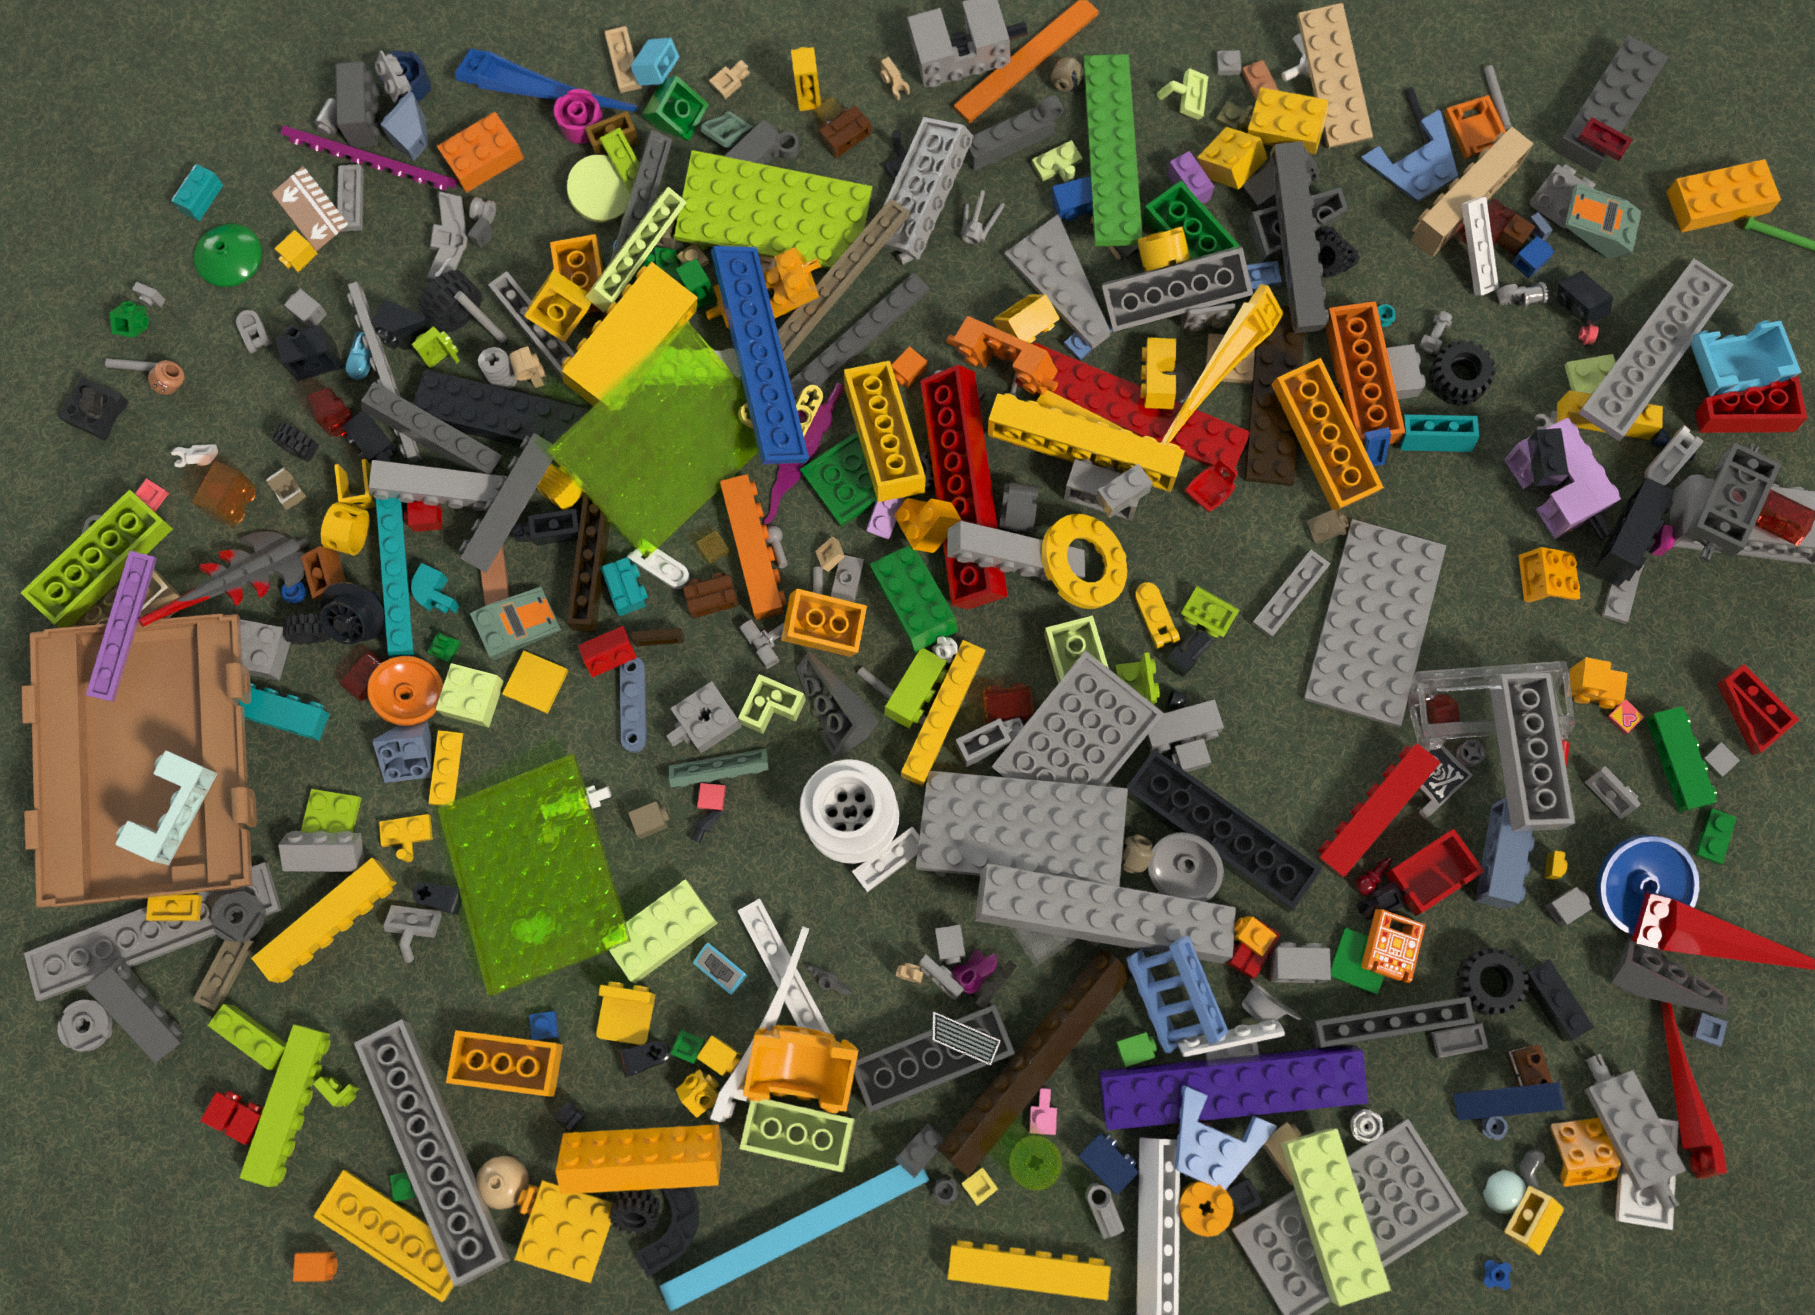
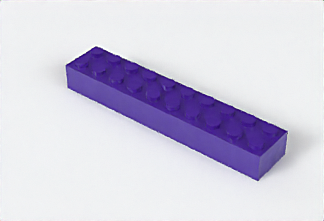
[1098,1045,1368,1130]

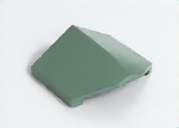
[701,111,753,149]

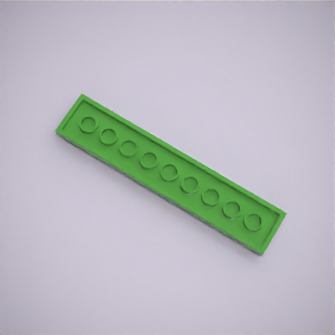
[1083,54,1142,246]

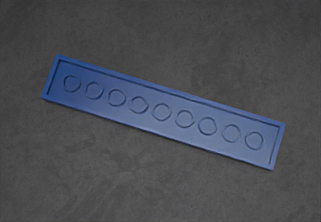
[711,246,809,464]

